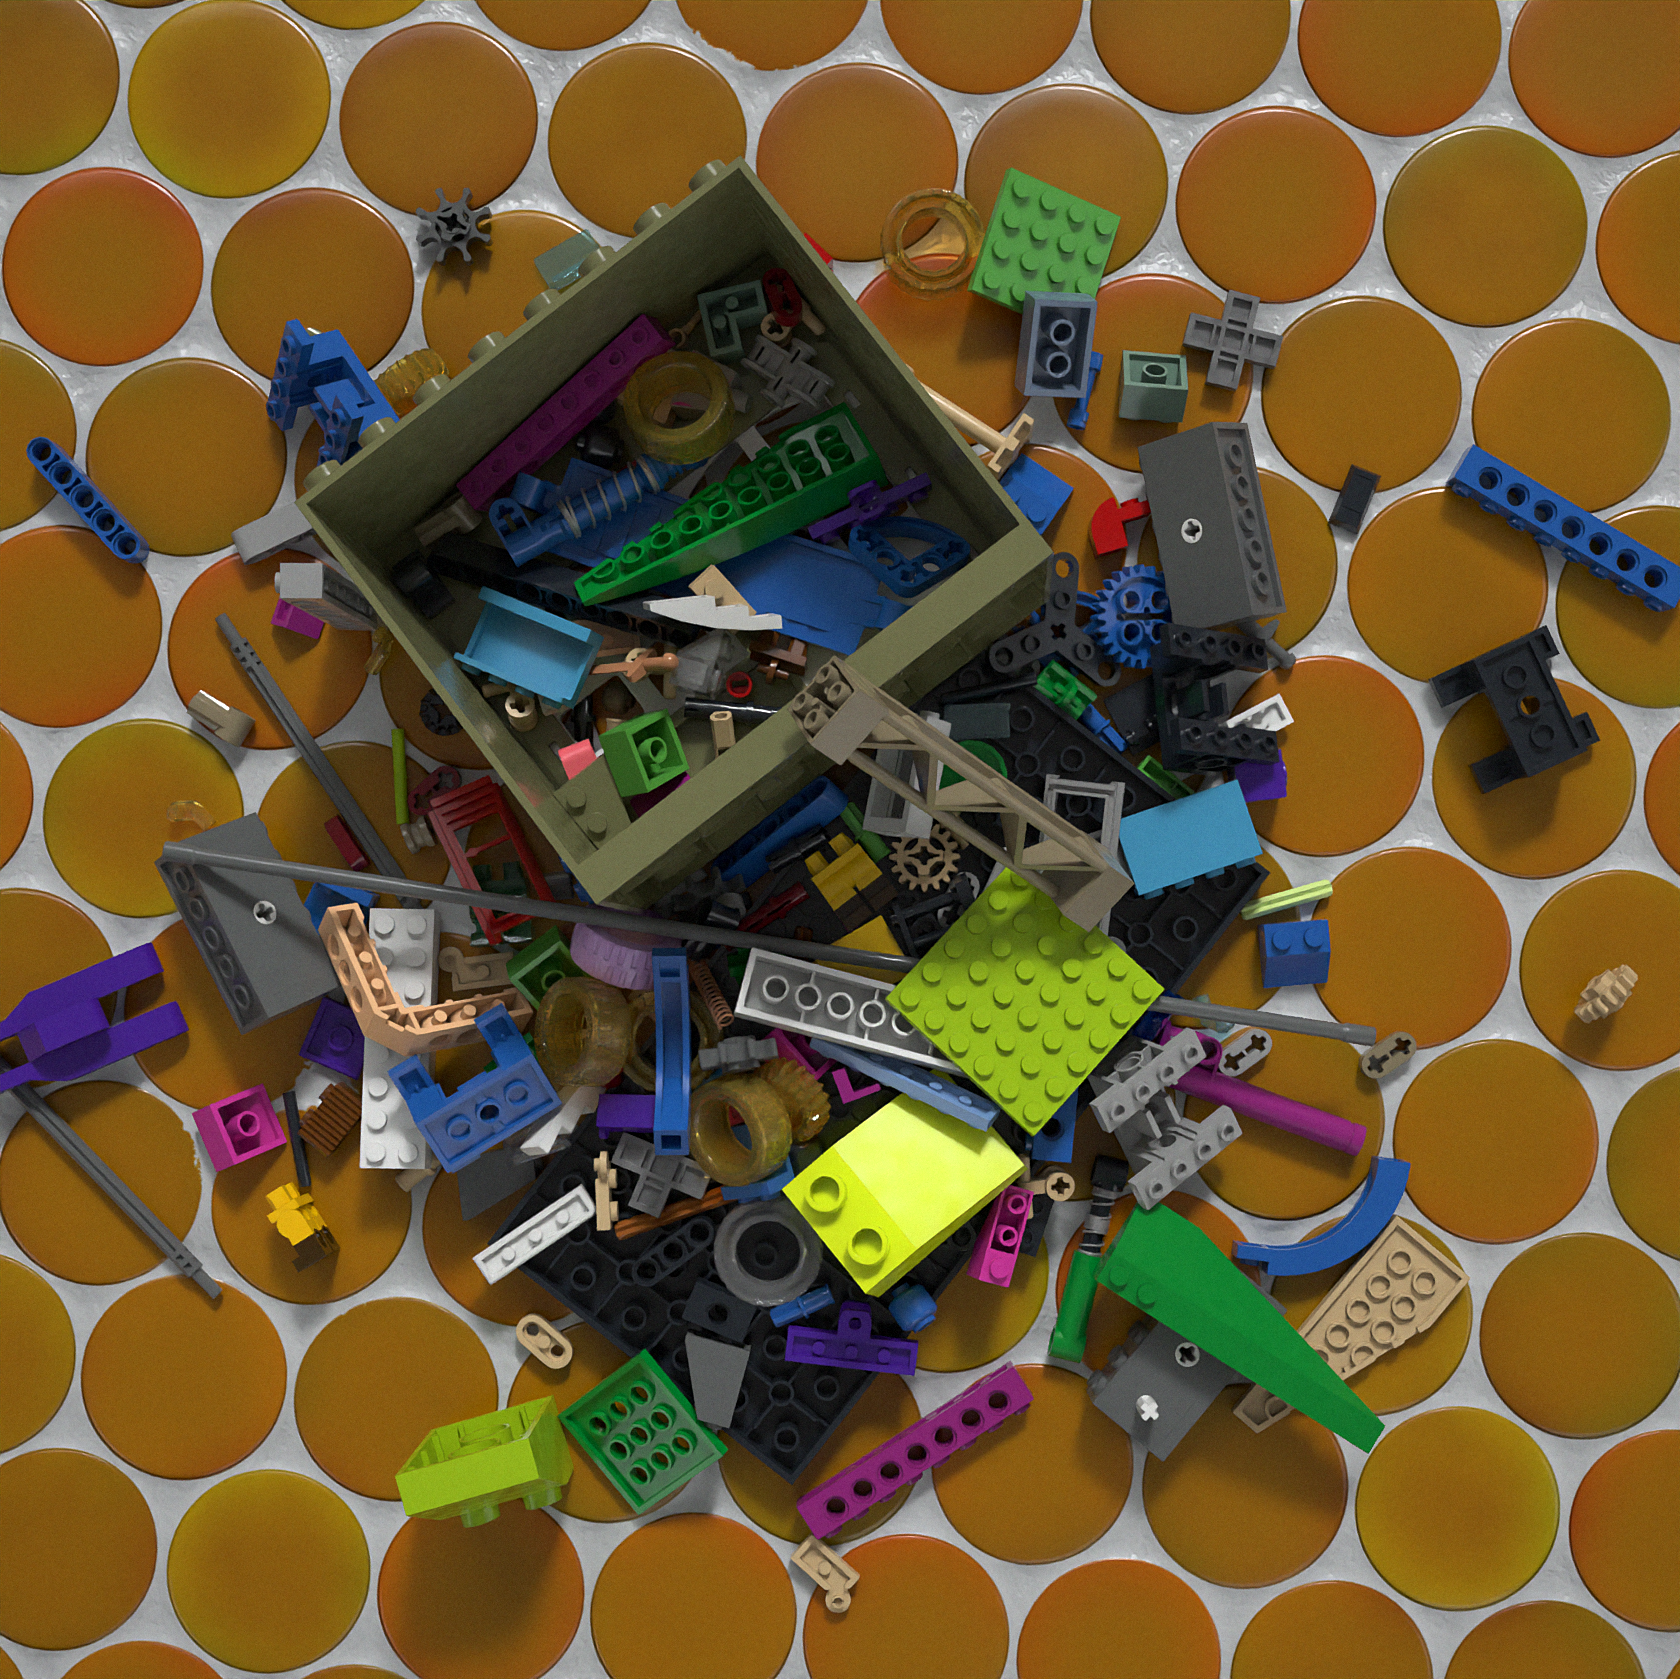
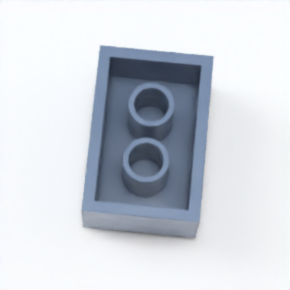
[1014,291,1098,398]

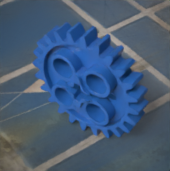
[1090,564,1172,669]

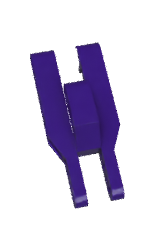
[0,942,189,1094]

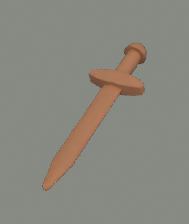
[588,648,679,682]

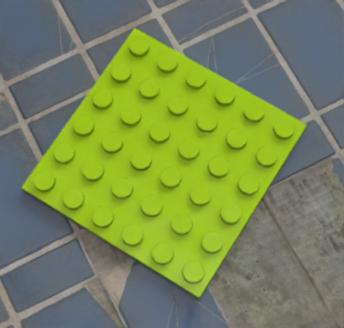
[884,867,1164,1136]

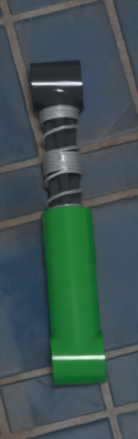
[1047,1153,1129,1364]

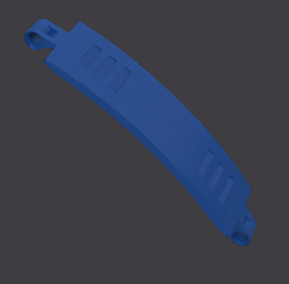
[509,457,913,656]

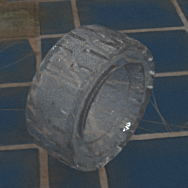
[714,1195,823,1307]

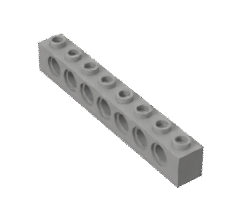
[275,563,378,630]

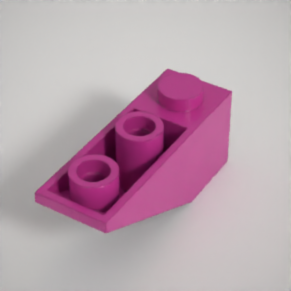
[967,1185,1034,1288]

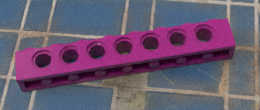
[456,314,676,512]
[796,1360,1034,1540]

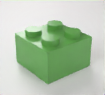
[598,708,689,797]
[505,925,600,1023]

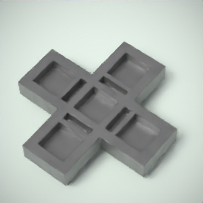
[1182,290,1283,392]
[611,1124,715,1218]

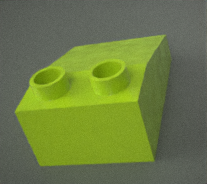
[395,1395,574,1528]

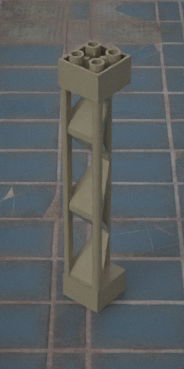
[787,655,1134,932]

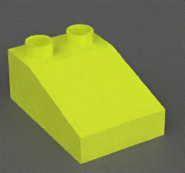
[782,1069,1028,1297]

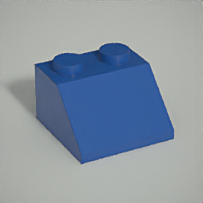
[1000,453,1074,536]
[1257,919,1331,988]

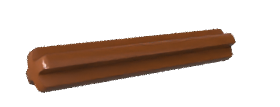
[614,1184,738,1240]

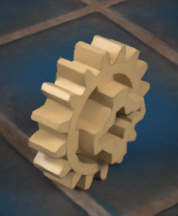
[889,824,961,894]
[1574,964,1638,1023]

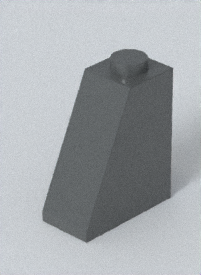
[457,1145,544,1221]
[685,1329,751,1430]

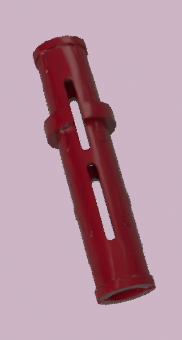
[724,880,810,952]

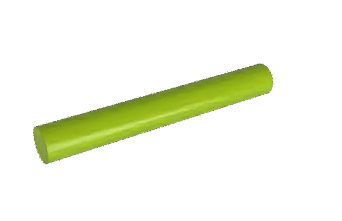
[391,729,409,824]

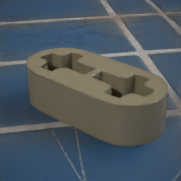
[1359,1031,1417,1079]

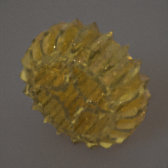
[374,348,450,418]
[746,1057,831,1142]

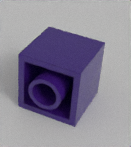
[1227,749,1287,803]

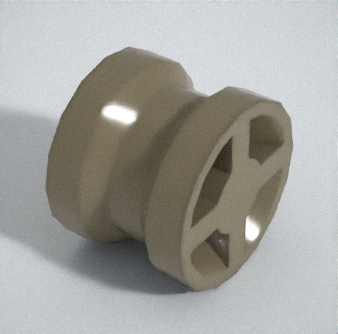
[400,816,437,854]

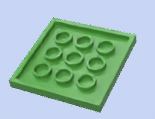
[967,168,1121,315]

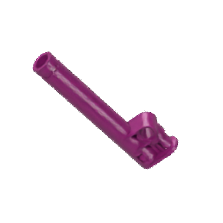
[1155,1018,1366,1157]

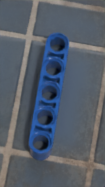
[26,437,149,564]
[711,776,849,893]

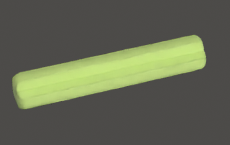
[1240,879,1333,920]

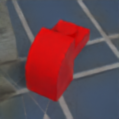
[1088,497,1151,559]

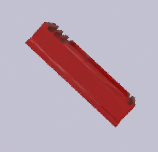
[427,775,556,947]

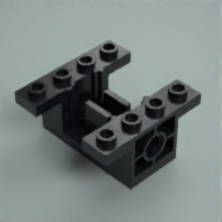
[1150,623,1280,776]
[1428,625,1600,794]

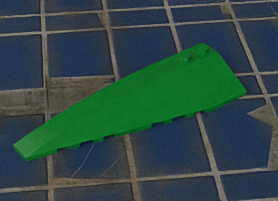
[574,402,889,607]
[1091,1201,1385,1454]

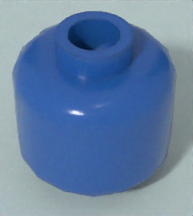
[889,1282,937,1334]

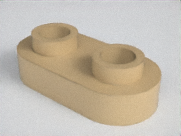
[516,1313,574,1369]

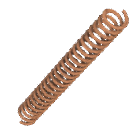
[668,914,734,1030]

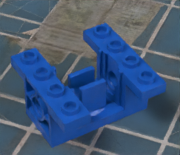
[266,319,400,467]
[387,1003,562,1173]

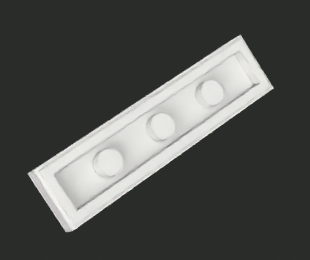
[473,1184,596,1285]

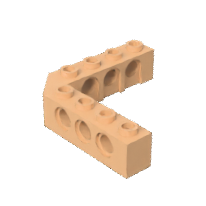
[318,903,533,1057]

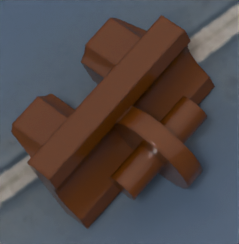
[748,629,808,686]

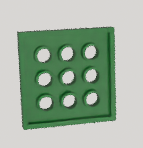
[557,1349,728,1515]

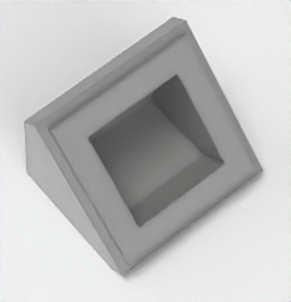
[542,871,574,900]

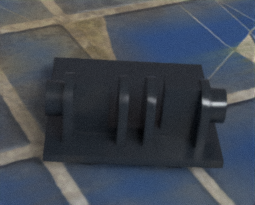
[1103,673,1160,756]

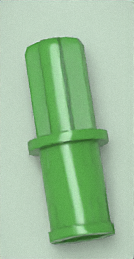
[840,802,891,863]

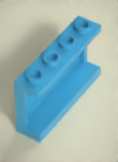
[453,586,604,710]
[1119,780,1263,900]

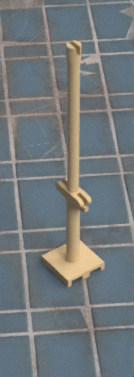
[906,364,1034,483]

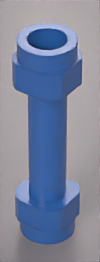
[1067,351,1104,430]

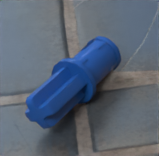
[1078,703,1128,754]
[770,1284,835,1327]

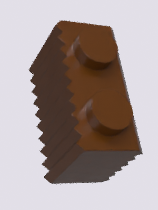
[297,1081,362,1157]

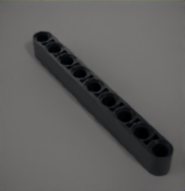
[427,533,703,649]

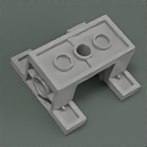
[1087,1028,1243,1210]

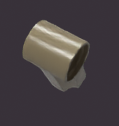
[414,491,483,550]
[186,690,256,748]

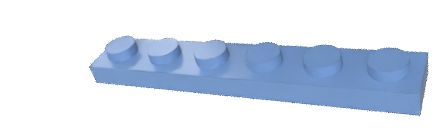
[809,1037,1001,1132]

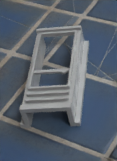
[1036,774,1125,936]

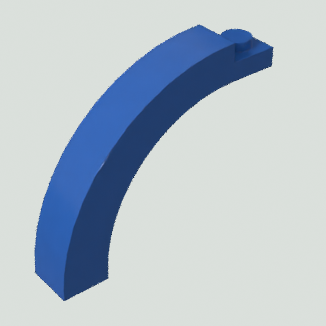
[652,947,691,1155]
[1232,1156,1411,1276]

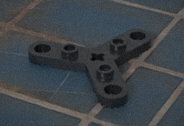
[985,552,1121,687]

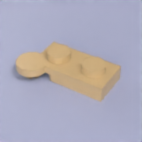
[438,947,515,991]
[594,1151,619,1231]
[790,1532,860,1613]

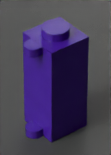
[596,1094,655,1139]

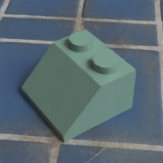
[1118,350,1188,423]

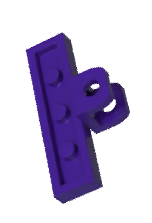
[807,472,932,545]
[785,1300,918,1376]

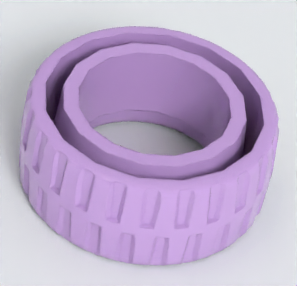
[570,903,682,990]

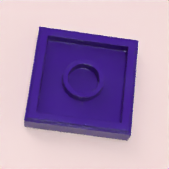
[298,996,365,1080]

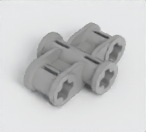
[740,335,836,411]

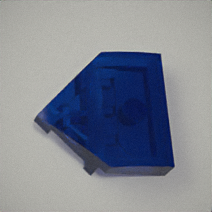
[1132,990,1184,1042]

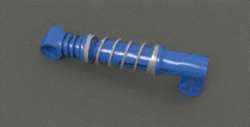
[489,428,710,567]

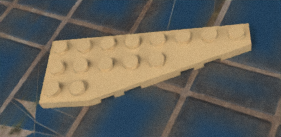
[1231,1214,1470,1433]

